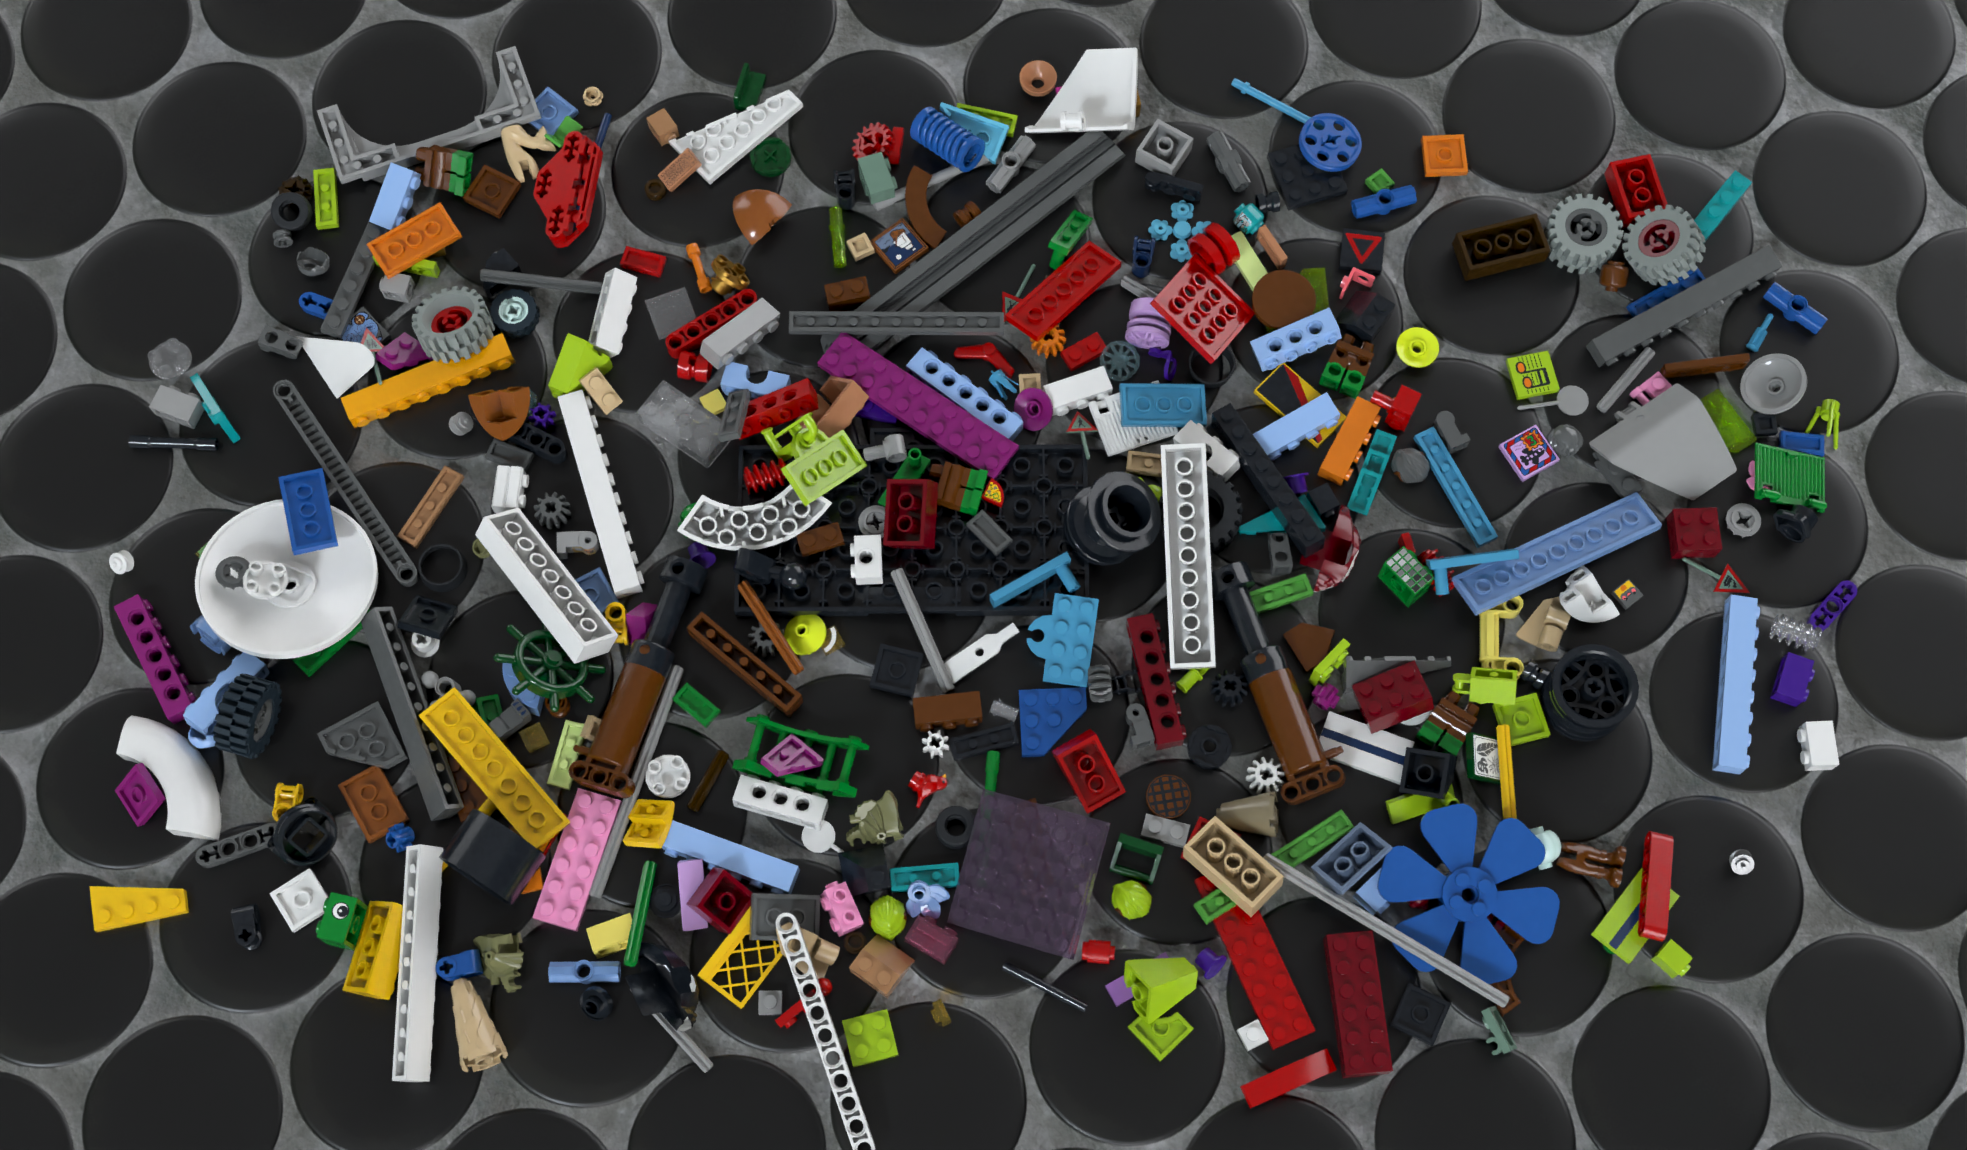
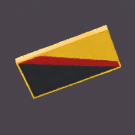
[1254,363,1346,448]

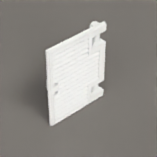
[1087,380,1179,457]

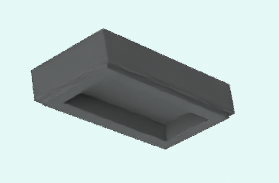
[485,438,534,472]
[966,509,1013,556]

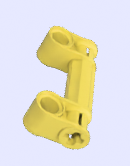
[1479,596,1524,680]

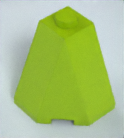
[548,333,613,399]
[1124,957,1198,1024]

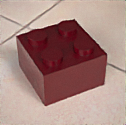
[1666,507,1722,559]
[686,867,752,934]

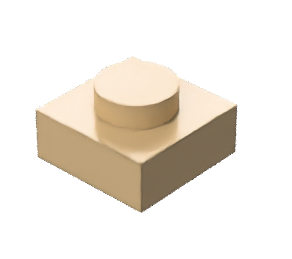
[846,232,875,261]
[1019,373,1041,392]
[580,715,601,742]

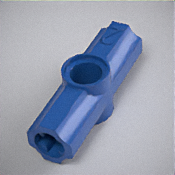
[1351,185,1417,219]
[1763,282,1828,335]

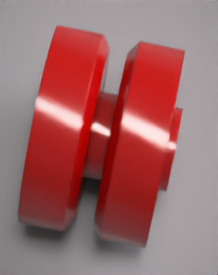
[1187,222,1240,275]

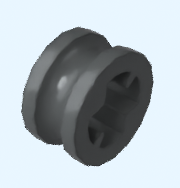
[272,229,293,248]

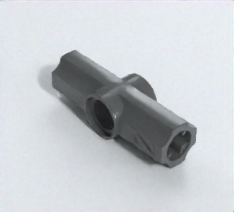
[1206,131,1251,192]

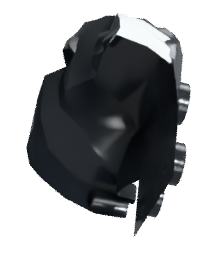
[625,942,699,1031]

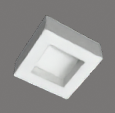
[1237,1019,1269,1052]

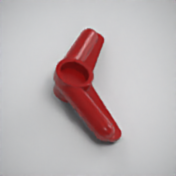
[954,342,1015,378]

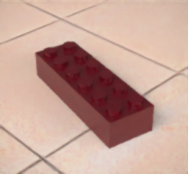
[1323,930,1393,1078]

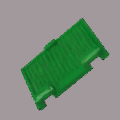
[1754,442,1827,513]

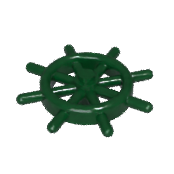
[493,622,606,712]

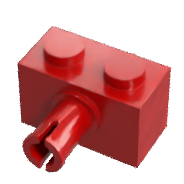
[1370,385,1422,431]

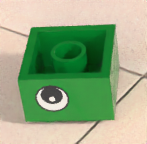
[316,892,368,951]

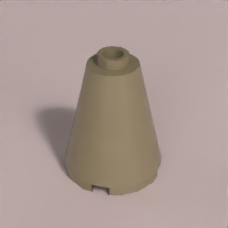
[1216,791,1279,837]

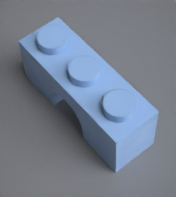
[720,362,791,401]

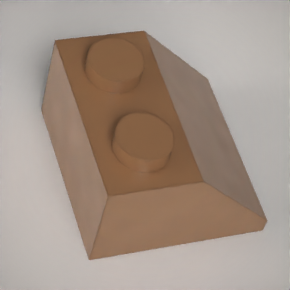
[849,934,915,999]

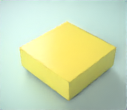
[699,389,726,418]

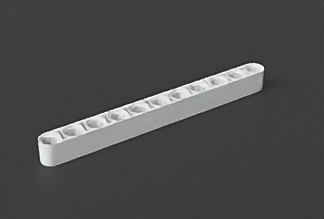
[776,913,876,1150]

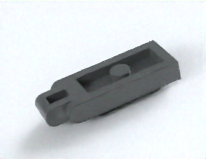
[1593,451,1643,499]

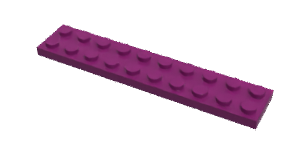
[817,333,1019,480]

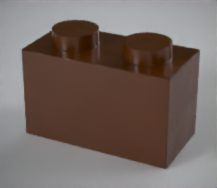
[824,276,870,311]

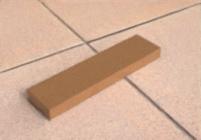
[397,465,465,549]

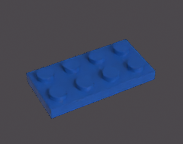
[278,468,338,556]

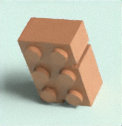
[796,376,869,438]

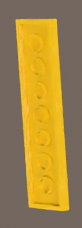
[418,687,570,849]

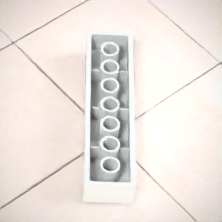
[475,508,618,664]

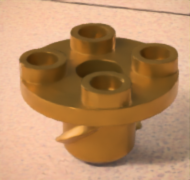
[711,254,750,295]

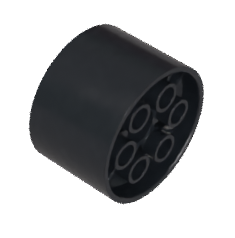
[439,808,546,906]

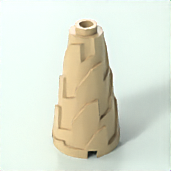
[451,978,508,1072]

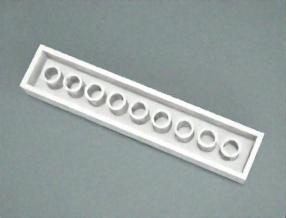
[1161,443,1216,670]

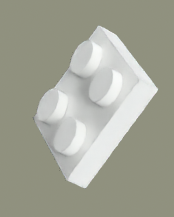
[269,868,329,933]

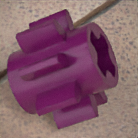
[1311,682,1340,710]

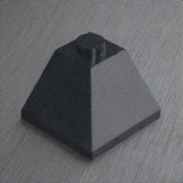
[838,844,891,897]

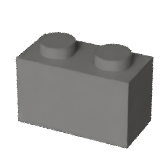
[149,385,205,429]

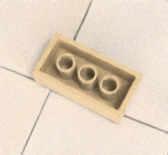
[1183,816,1284,917]

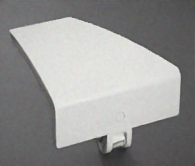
[1025,48,1138,133]

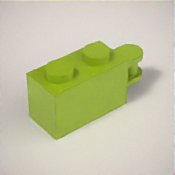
[1452,667,1518,706]

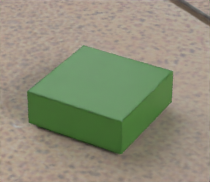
[1365,168,1395,194]

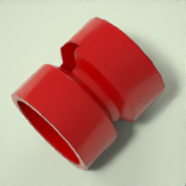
[677,351,713,383]

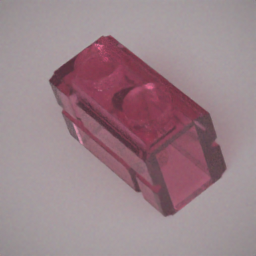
[905,915,959,965]

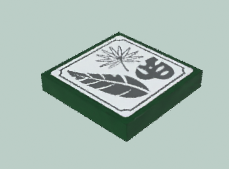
[1466,732,1500,785]

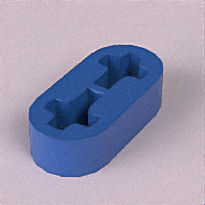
[299,292,333,319]

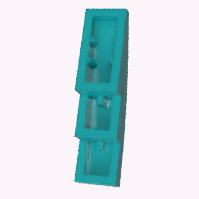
[1347,429,1397,516]

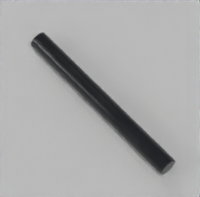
[1002,962,1088,1012]

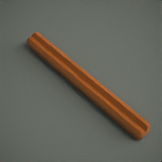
[738,580,804,675]

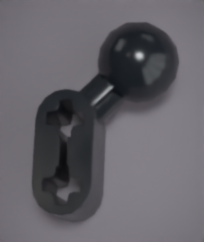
[733,548,807,590]

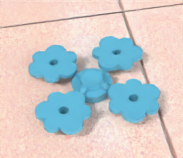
[1148,200,1211,262]

